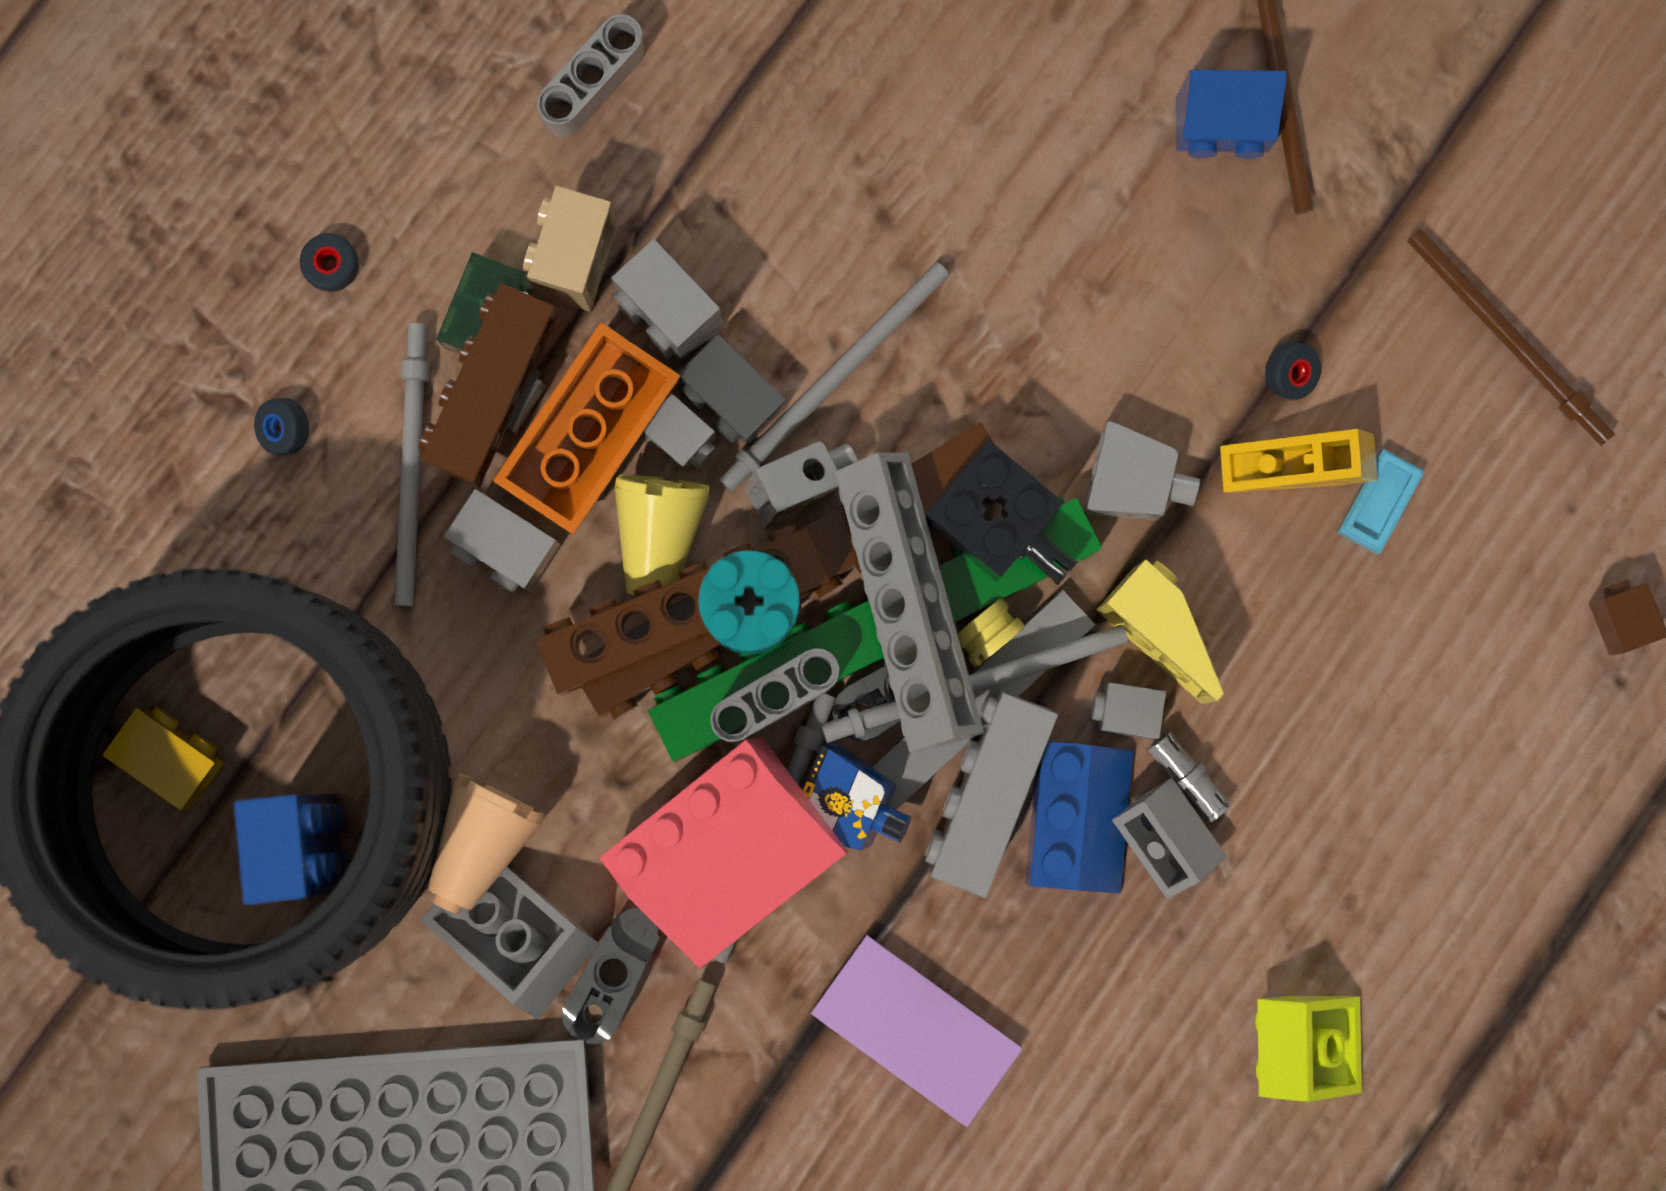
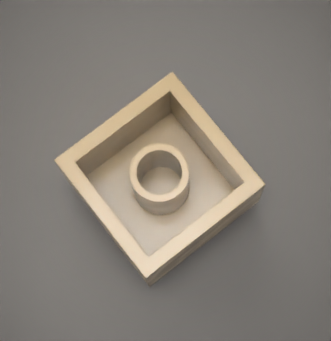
[523,185,619,312]

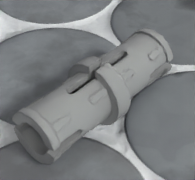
[1147,730,1231,823]

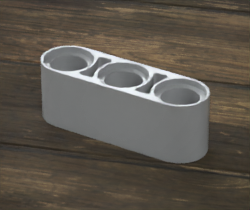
[537,14,646,137]
[710,648,839,743]

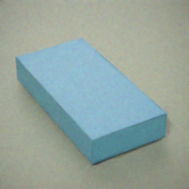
[1336,449,1425,555]

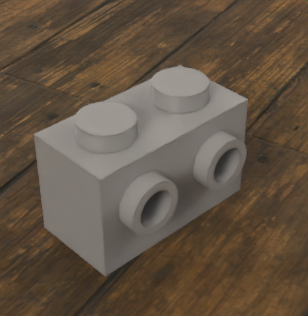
[444,489,560,593]
[1112,778,1227,900]

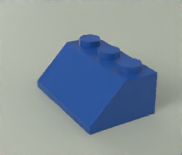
[1025,741,1133,893]

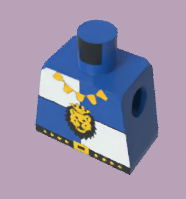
[803,743,912,850]

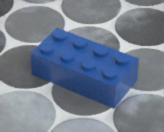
[234,794,350,905]

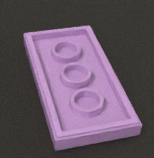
[811,934,1023,1127]

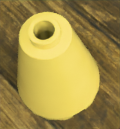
[614,474,710,598]

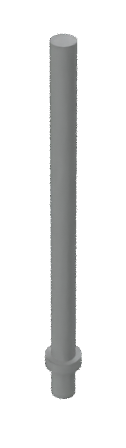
[719,262,950,493]
[821,625,1128,743]

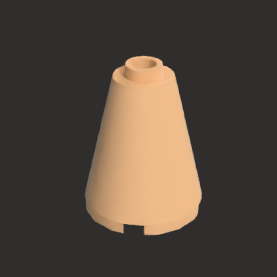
[428,773,545,914]

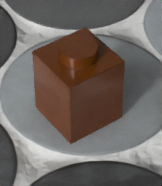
[1589,579,1666,656]

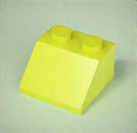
[1255,996,1362,1102]

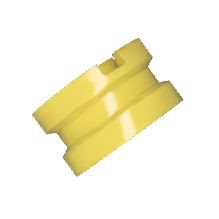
[957,598,1026,668]

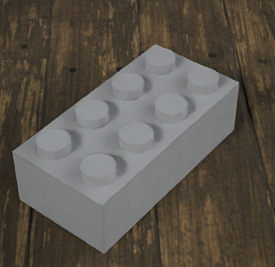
[924,689,1058,898]

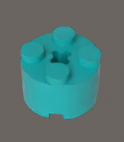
[699,551,799,654]

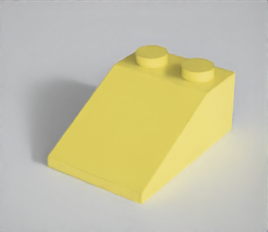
[1096,560,1224,704]

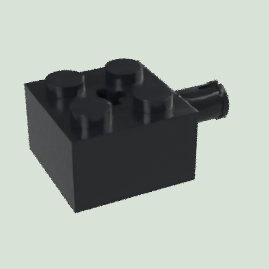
[925,440,1078,585]

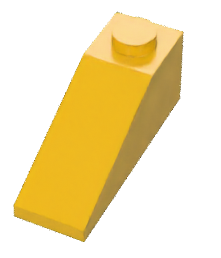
[1220,429,1378,493]

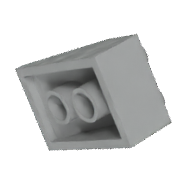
[421,866,599,1019]

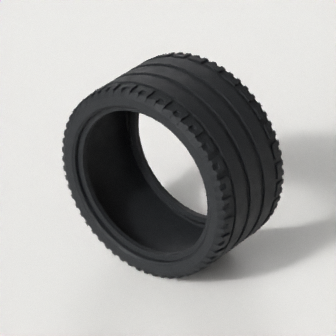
[0,568,452,1010]

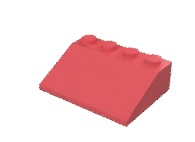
[599,737,849,969]

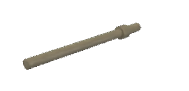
[607,978,716,1191]

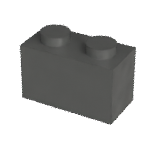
[678,334,786,446]

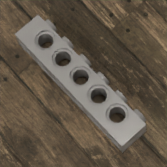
[835,453,984,753]

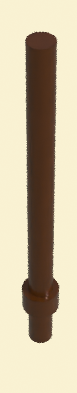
[1257,0,1314,214]
[1407,228,1615,446]

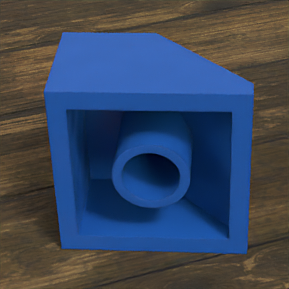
[1176,70,1286,159]

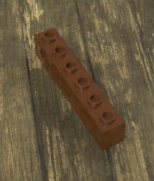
[535,525,830,696]

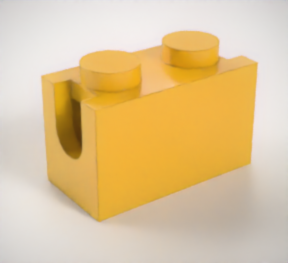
[102,706,226,811]

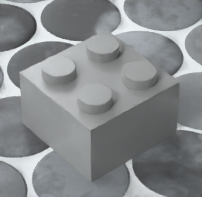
[611,239,723,364]

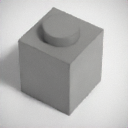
[642,394,716,473]
[1091,682,1166,740]

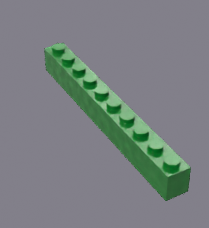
[647,496,1103,762]

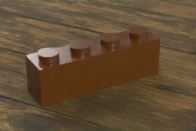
[418,283,559,488]

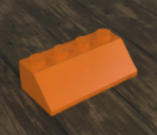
[493,322,681,535]

